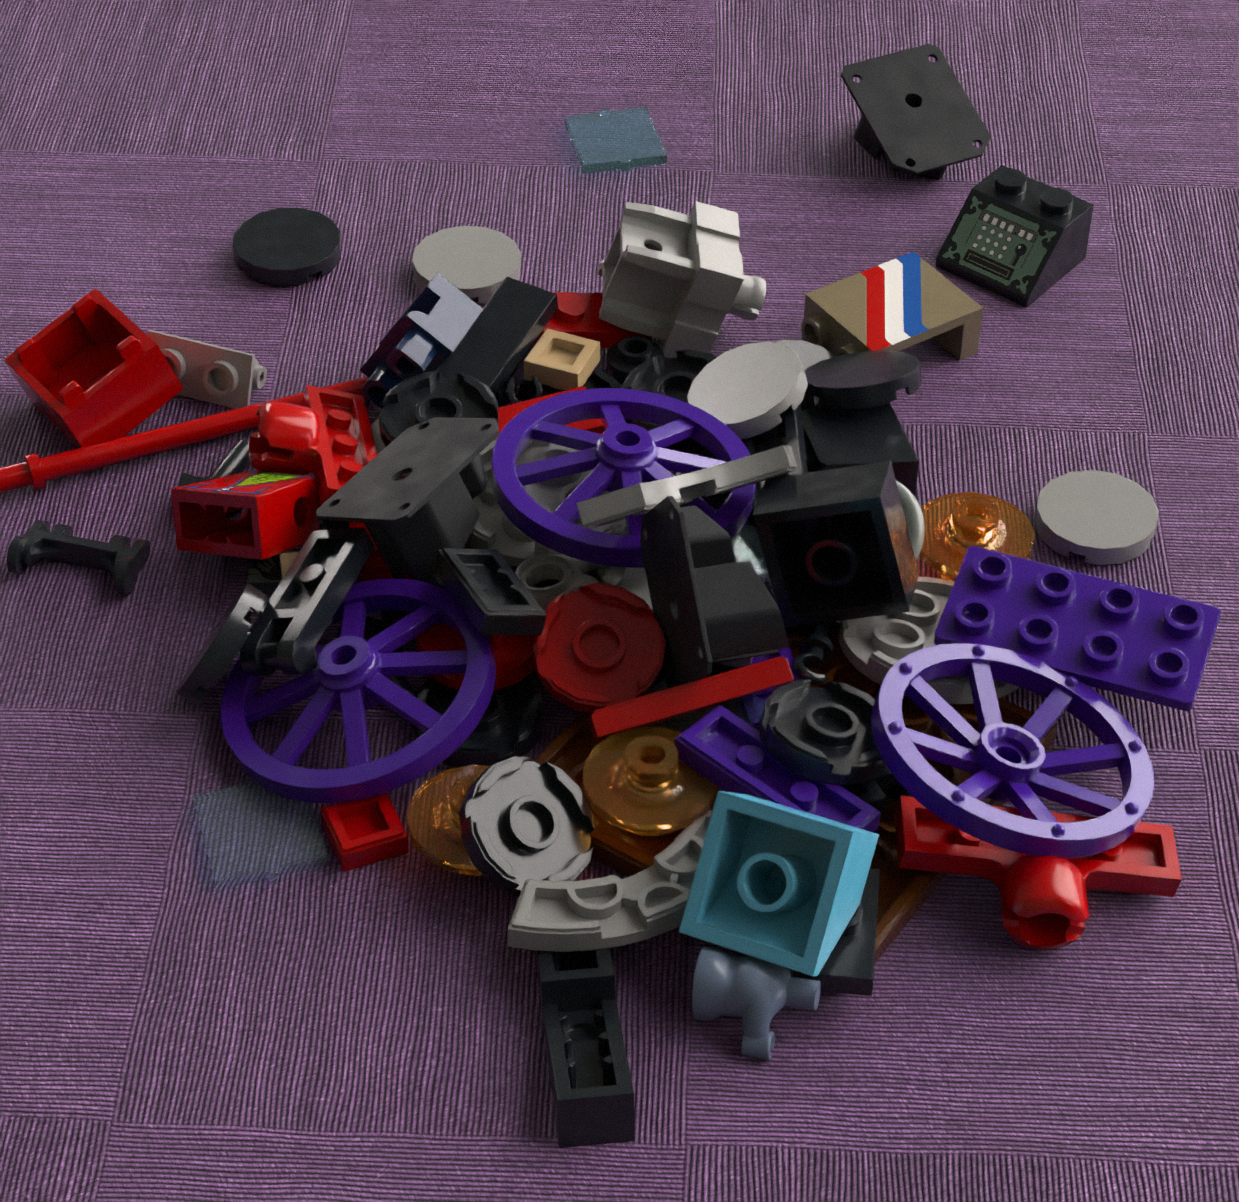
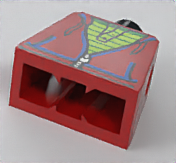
[171,471,321,560]

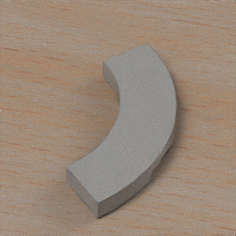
[576,445,797,528]
[507,807,713,952]

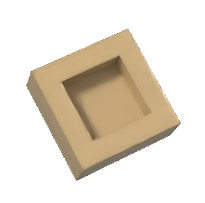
[524,328,600,390]

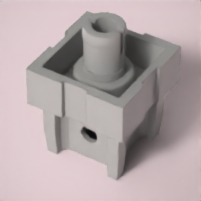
[598,201,766,358]

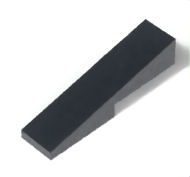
[534,948,635,1148]

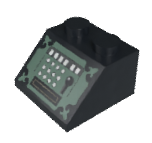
[936,165,1094,308]

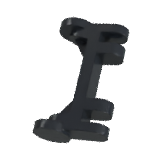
[6,520,150,595]

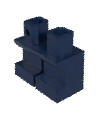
[359,272,483,409]

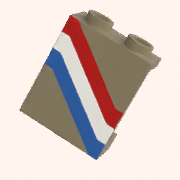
[801,252,983,360]

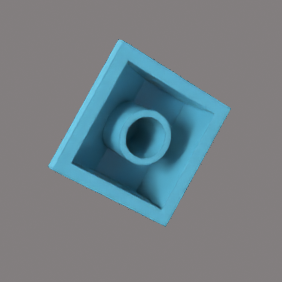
[679,791,879,976]

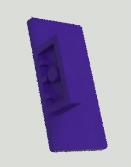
[934,546,1221,711]

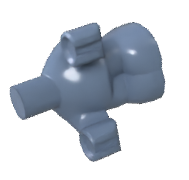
[692,946,821,1060]

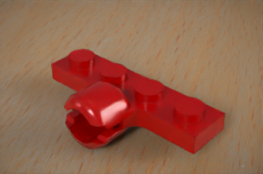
[249,385,378,506]
[894,796,1182,950]

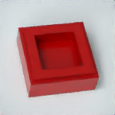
[320,792,409,872]

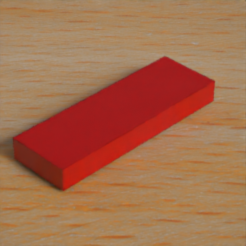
[588,656,794,743]

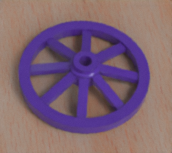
[491,388,756,568]
[221,579,496,803]
[871,643,1154,858]

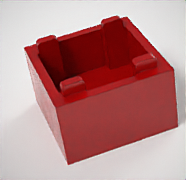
[3,288,184,448]

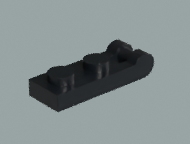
[239,527,375,676]

